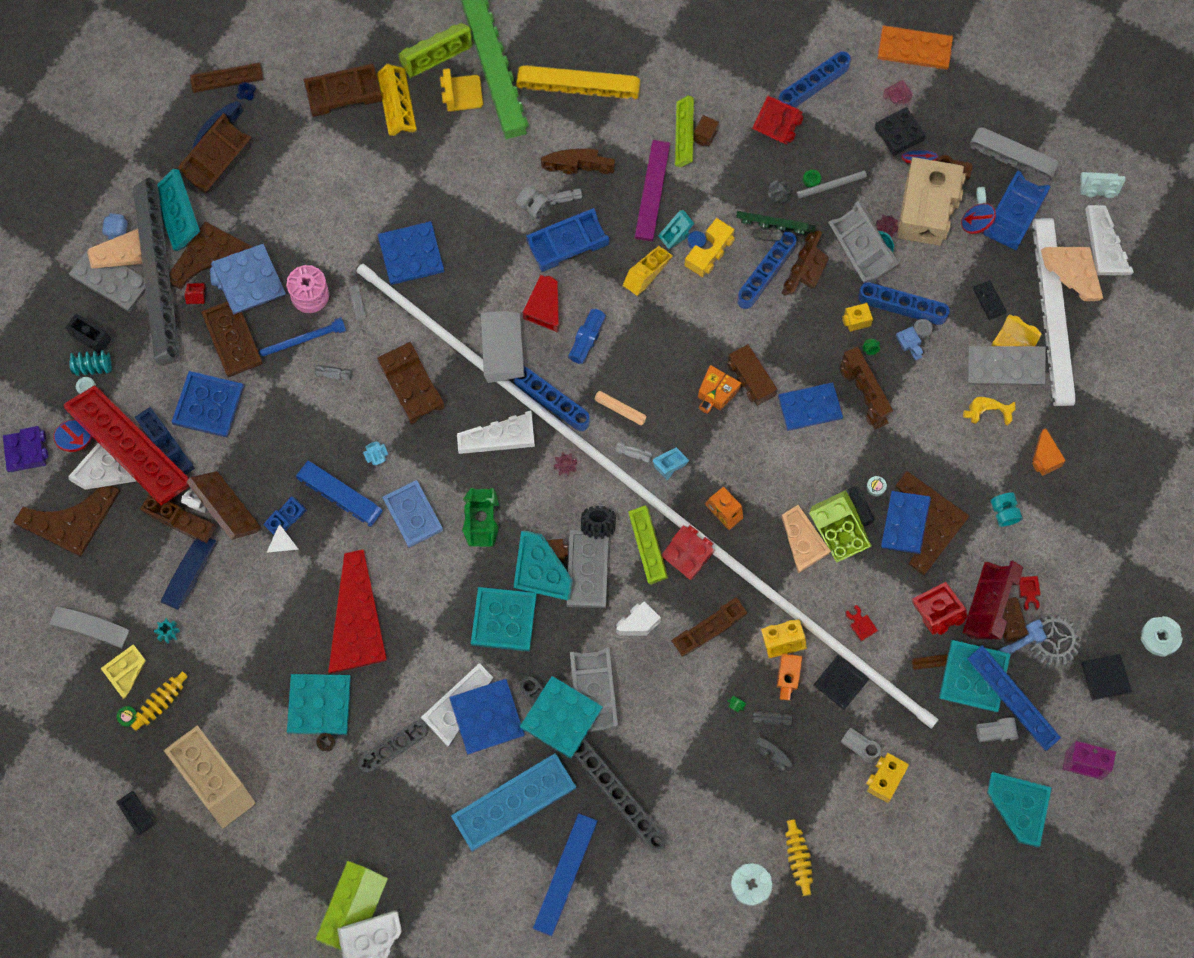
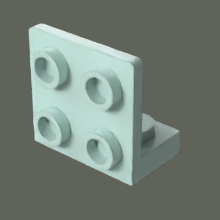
[1080,172,1125,198]

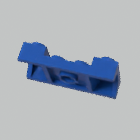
[983,170,1051,250]
[526,208,609,272]

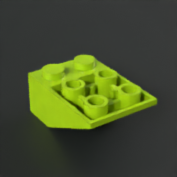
[809,490,871,563]

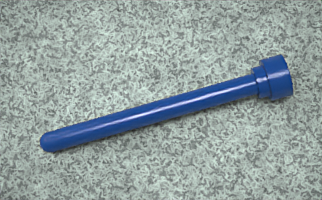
[259,317,346,357]

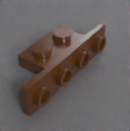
[781,230,829,296]

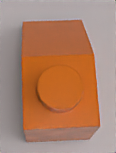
[1032,428,1066,476]

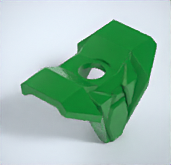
[462,488,499,547]

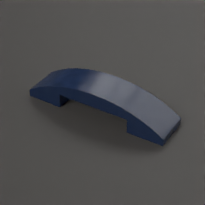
[192,101,243,150]

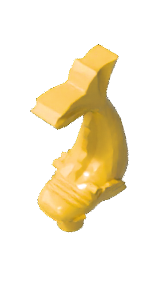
[963,397,1016,426]

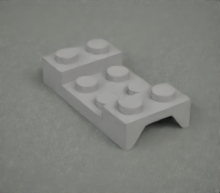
[828,201,899,283]
[570,648,618,732]

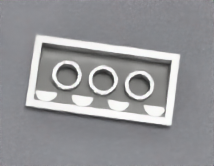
[481,311,524,383]

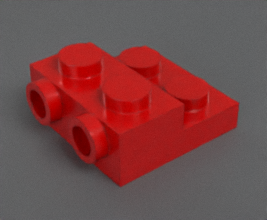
[752,96,803,145]
[662,525,715,580]
[912,582,967,635]

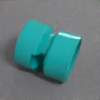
[990,492,1023,527]

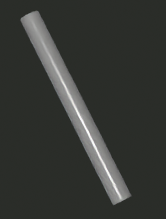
[796,171,867,199]

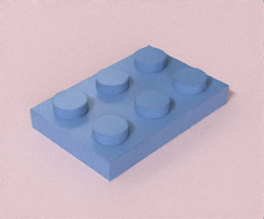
[382,480,443,548]

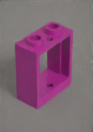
[1062,741,1116,780]

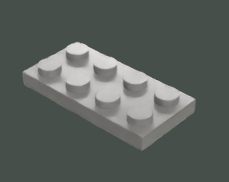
[69,246,146,312]
[968,346,1046,385]
[567,530,608,608]

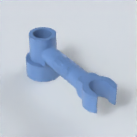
[998,619,1047,654]

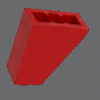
[523,275,559,332]

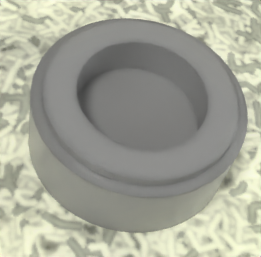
[913,319,932,338]

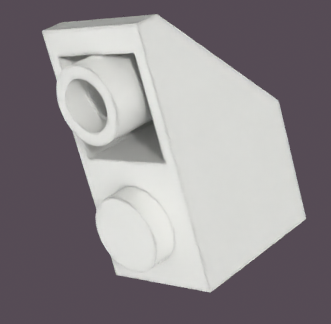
[616,602,661,636]

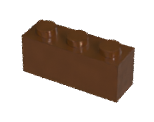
[727,344,778,406]

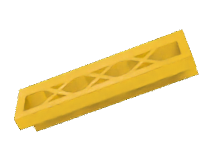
[377,64,416,136]

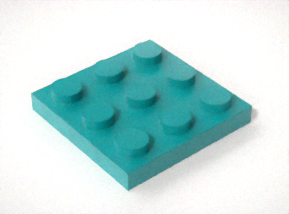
[471,587,537,652]
[939,640,1011,712]
[287,674,351,735]
[520,676,603,759]

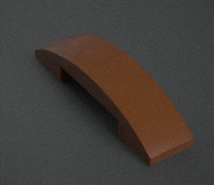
[671,597,748,657]

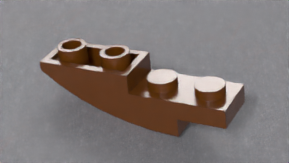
[541,148,615,175]
[140,494,216,543]

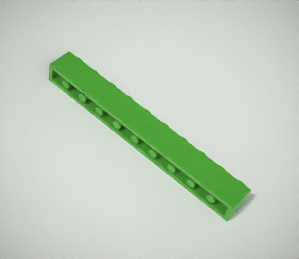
[461,0,529,139]

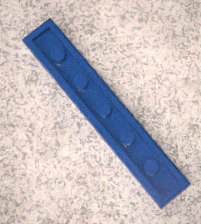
[966,646,1061,751]
[533,813,597,937]

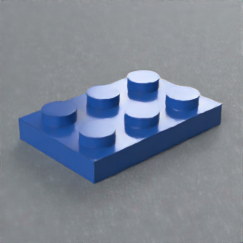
[778,383,843,431]
[881,491,931,554]

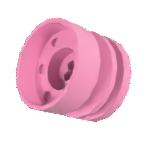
[286,265,329,313]

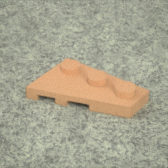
[87,229,142,269]
[782,505,831,573]

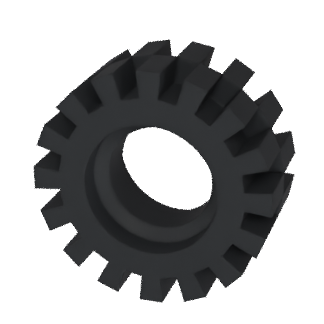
[581,506,616,539]

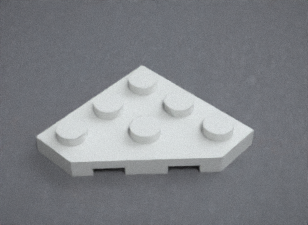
[68,443,136,490]
[338,911,401,958]

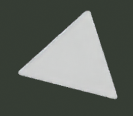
[267,525,298,552]

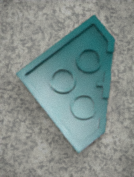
[513,530,573,600]
[987,772,1052,848]

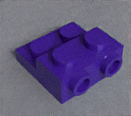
[3,426,48,473]

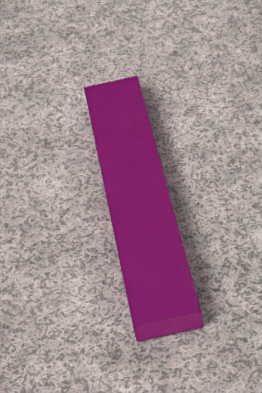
[635,140,670,242]

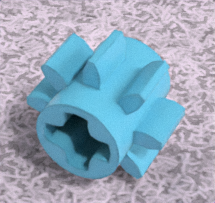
[363,441,388,465]

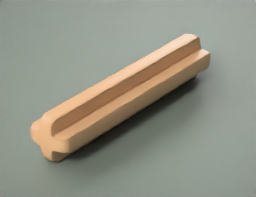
[595,391,646,425]

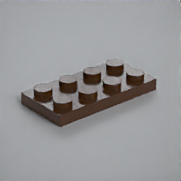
[201,301,263,377]
[187,471,261,540]

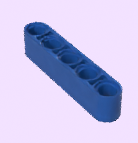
[779,51,851,108]
[737,232,796,309]
[858,282,950,325]
[513,366,590,431]
[296,461,383,527]

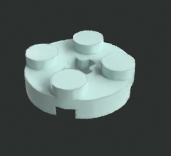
[1141,617,1182,657]
[731,863,772,906]

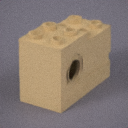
[897,157,966,246]
[164,726,256,828]

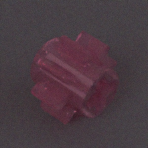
[876,215,899,238]
[554,452,577,477]

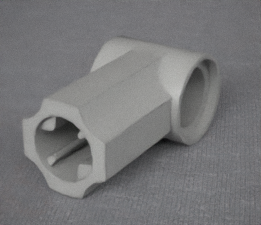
[976,718,1018,742]
[841,728,881,763]

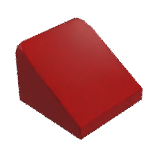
[185,283,206,304]

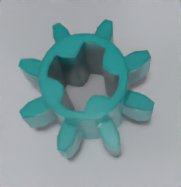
[154,618,180,644]

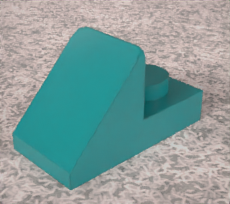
[658,210,694,249]

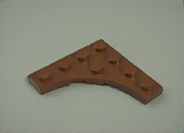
[169,222,252,290]
[895,471,970,575]
[13,486,120,557]

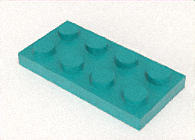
[157,169,200,251]

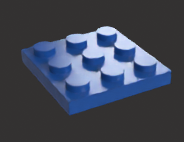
[378,221,444,285]
[171,371,244,438]
[449,679,525,755]

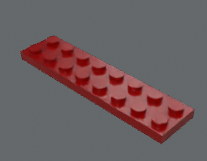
[64,385,190,506]

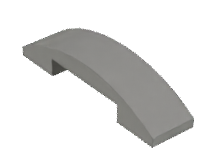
[49,607,129,648]

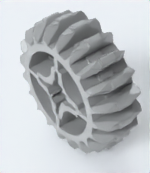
[1028,613,1081,667]

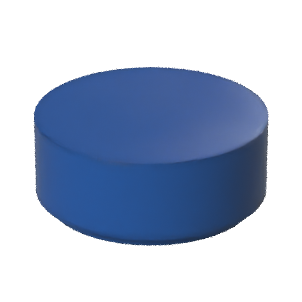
[688,231,706,249]

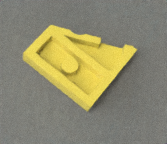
[101,644,146,699]

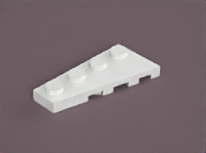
[1085,205,1134,275]
[457,410,535,454]
[421,663,493,747]

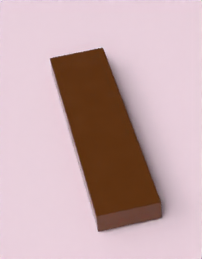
[190,62,264,93]

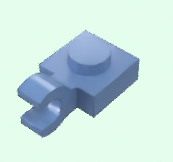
[896,326,923,360]

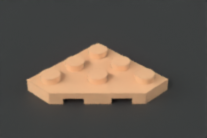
[1041,247,1103,301]

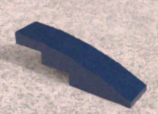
[135,407,195,475]
[161,538,216,610]

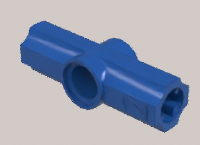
[568,309,606,364]

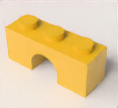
[684,218,735,278]

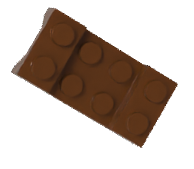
[303,63,382,117]
[177,114,252,194]
[377,341,445,425]
[839,346,893,430]

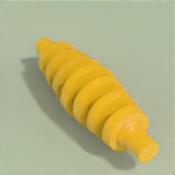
[131,672,188,731]
[785,820,813,896]

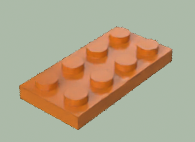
[877,26,953,70]

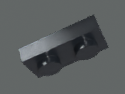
[973,280,1007,320]

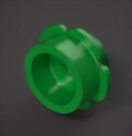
[862,338,880,356]
[727,695,746,713]

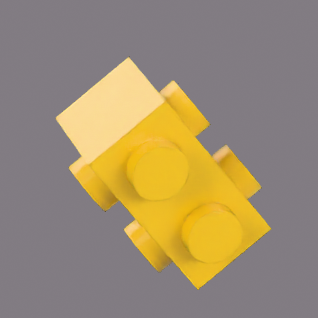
[761,619,807,658]
[866,753,909,803]

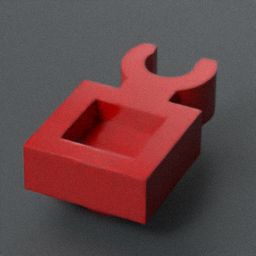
[1018,576,1041,611]
[845,605,878,642]

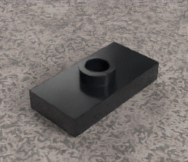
[116,791,155,836]

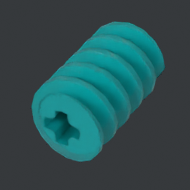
[70,350,111,376]

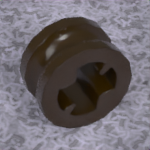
[316,733,335,752]

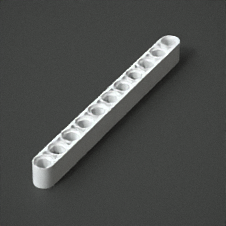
[1032,218,1075,406]

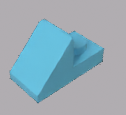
[653,447,689,480]

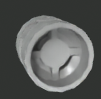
[516,185,551,219]

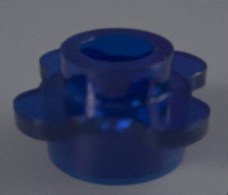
[236,82,256,101]

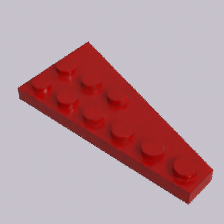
[328,549,387,674]

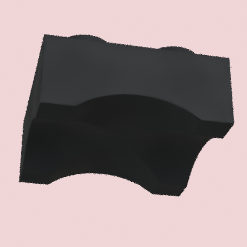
[874,107,926,157]

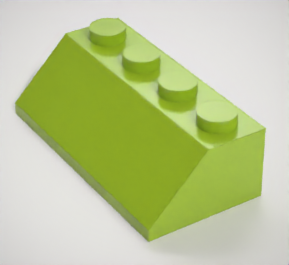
[398,23,472,78]
[315,861,388,951]

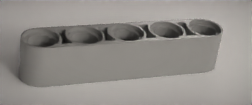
[970,128,1059,182]

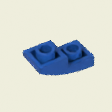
[263,497,307,535]

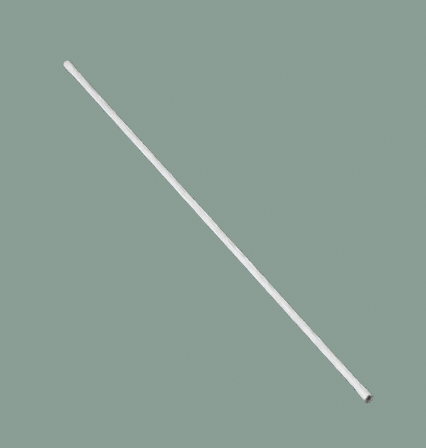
[357,264,939,729]

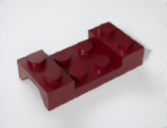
[962,561,1024,639]

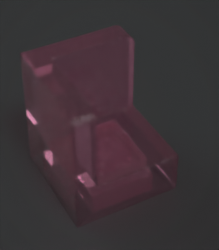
[883,80,913,105]

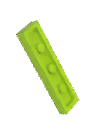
[675,95,694,167]
[628,505,668,585]

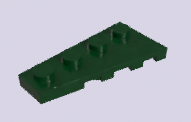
[736,211,816,234]

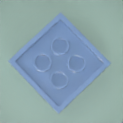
[211,244,286,314]

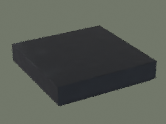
[1081,654,1132,701]
[813,655,869,710]

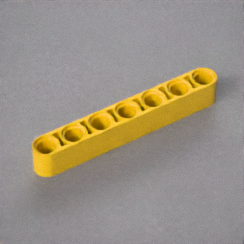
[516,66,641,99]

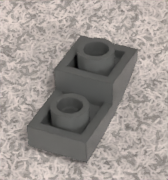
[755,737,792,772]

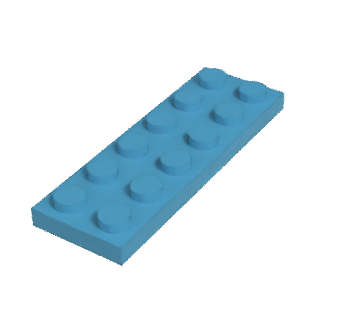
[451,753,576,852]

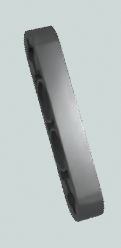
[358,721,427,774]

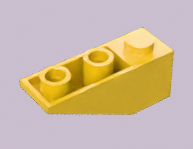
[623,246,673,296]

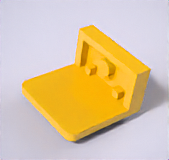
[440,69,483,112]
[991,315,1042,346]

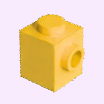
[842,303,873,332]

